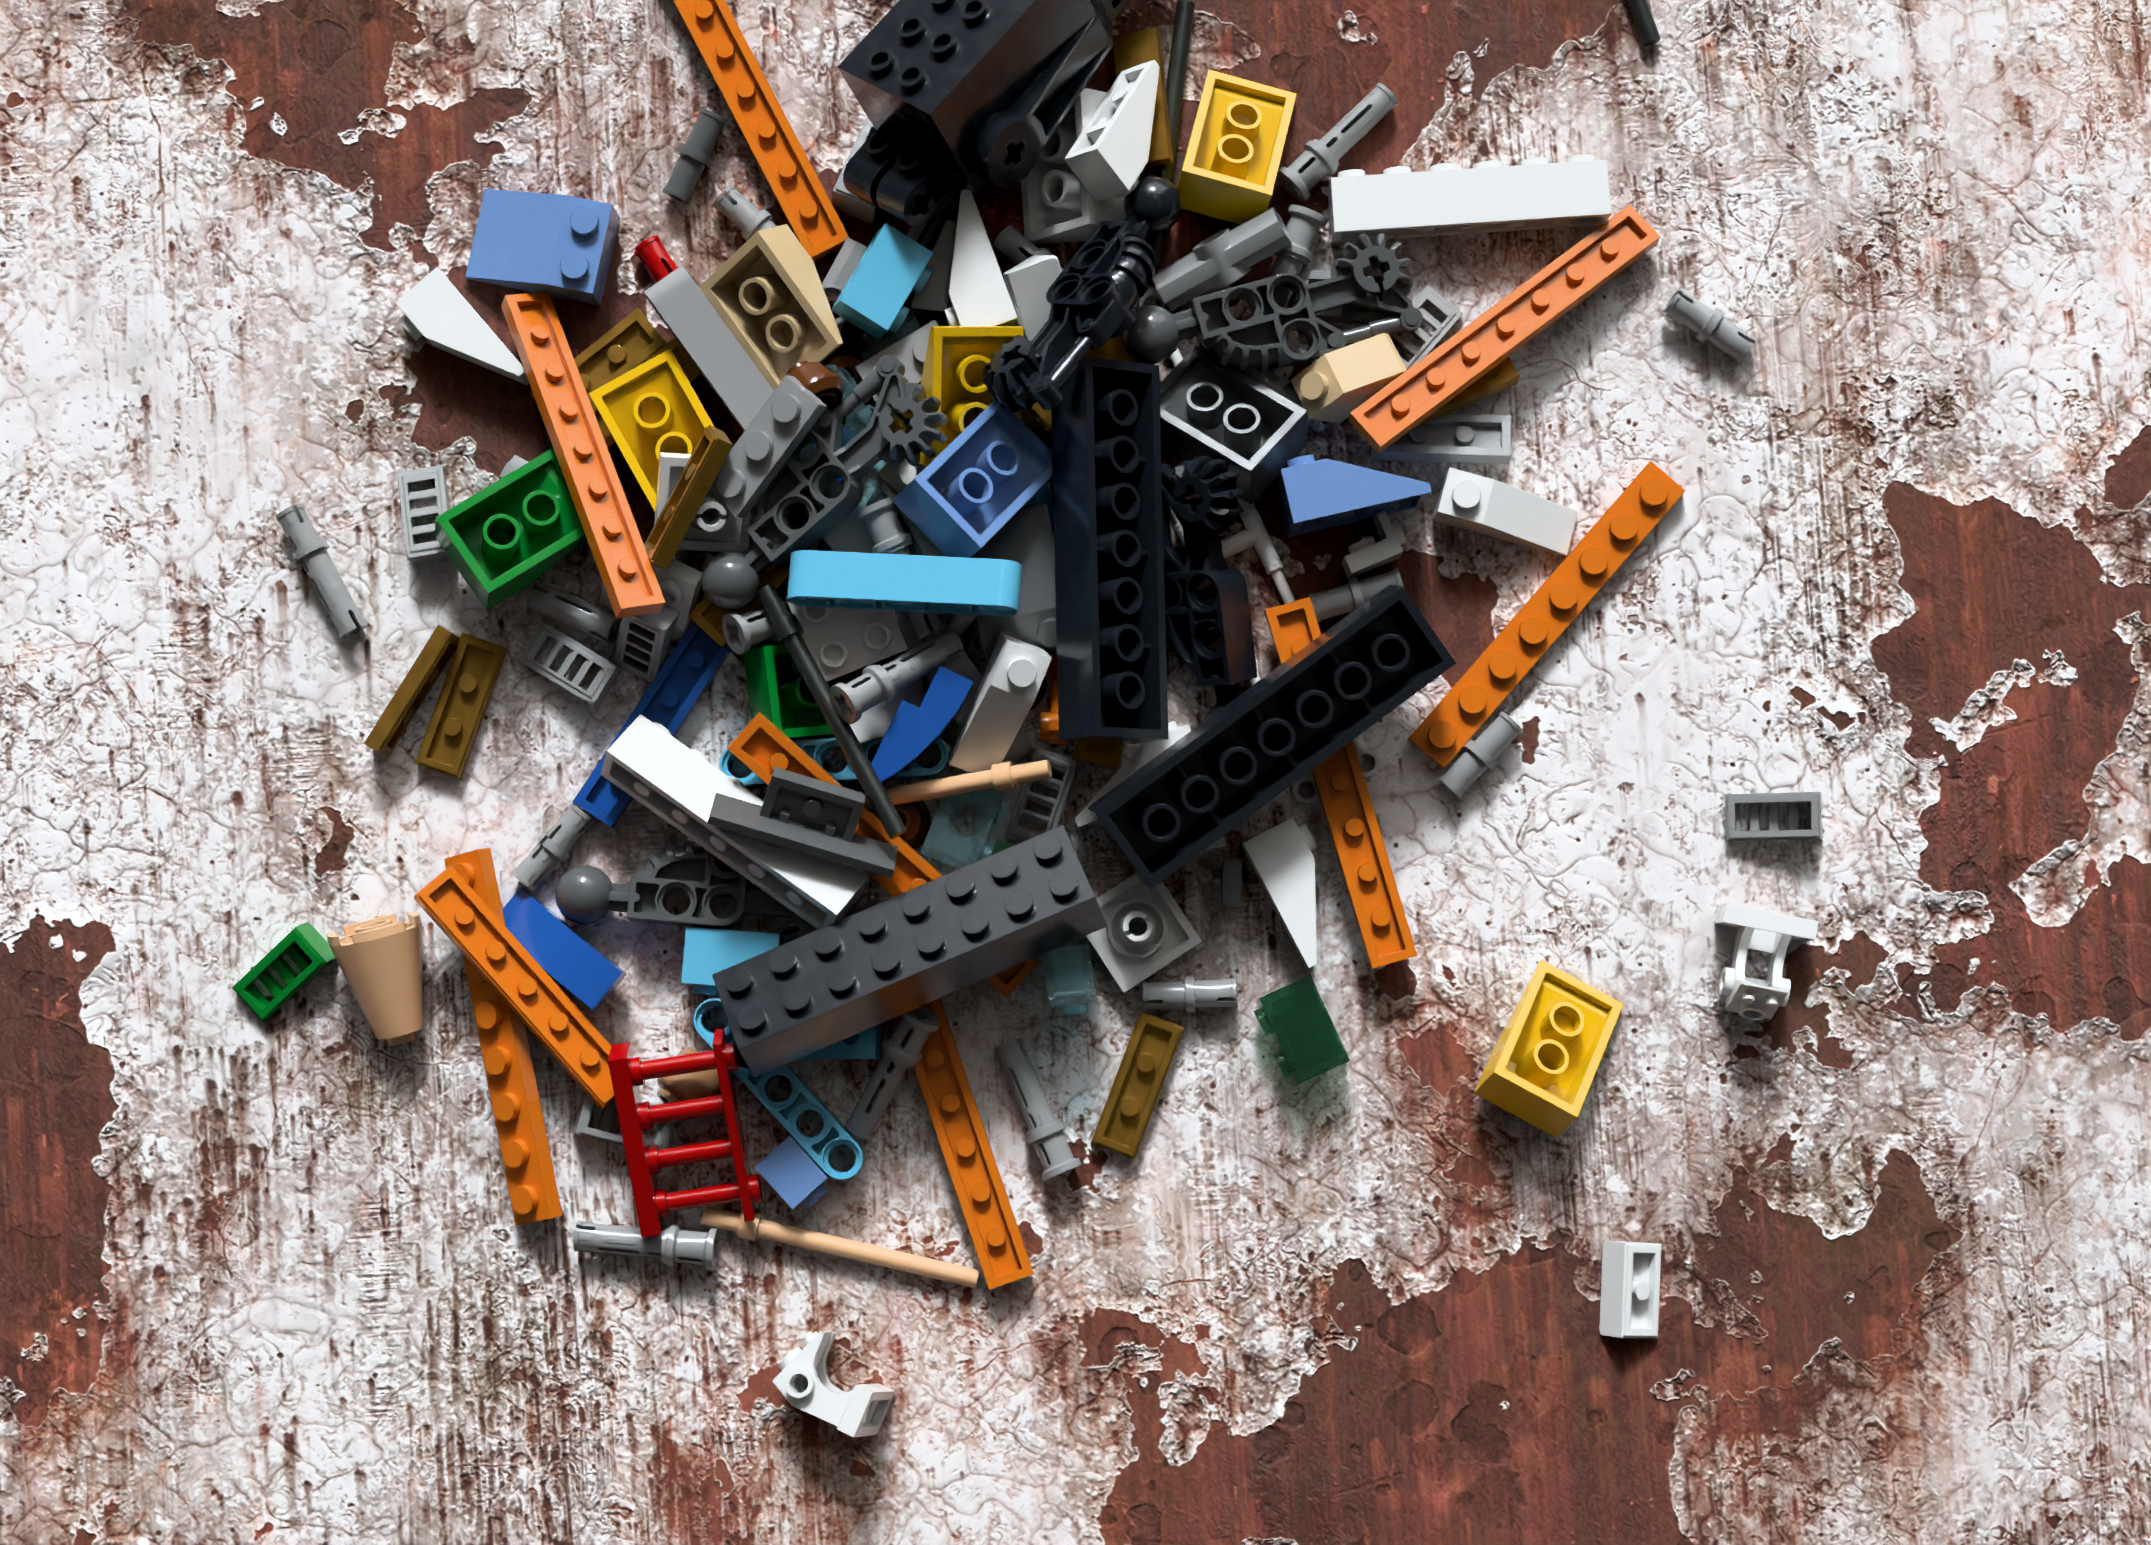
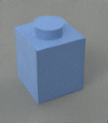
[755,1135,831,1210]

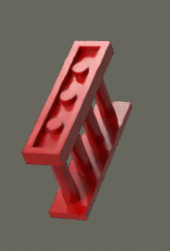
[608,1028,763,1237]

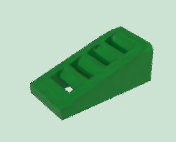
[232,923,336,1022]

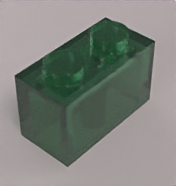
[1253,975,1350,1084]

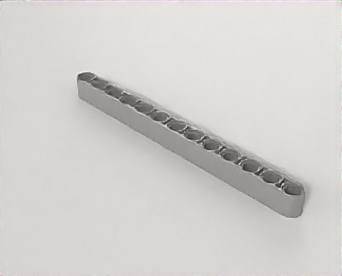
[643,265,1034,765]

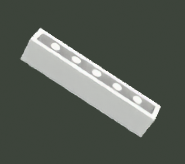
[1327,154,1612,243]
[601,714,869,929]

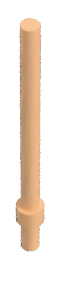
[861,760,1052,810]
[701,1206,980,1288]

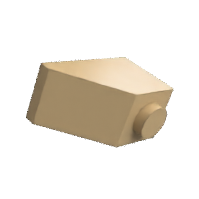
[1290,333,1407,424]

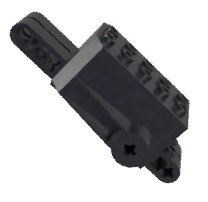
[837,0,1131,227]

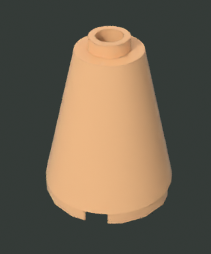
[327,912,423,1046]

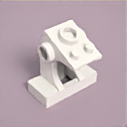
[1714,903,1819,1020]
[773,1331,895,1437]

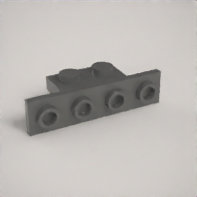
[707,767,898,878]

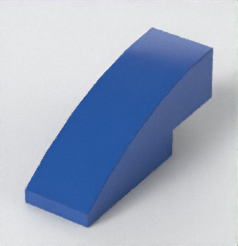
[871,666,974,784]
[502,887,627,1010]

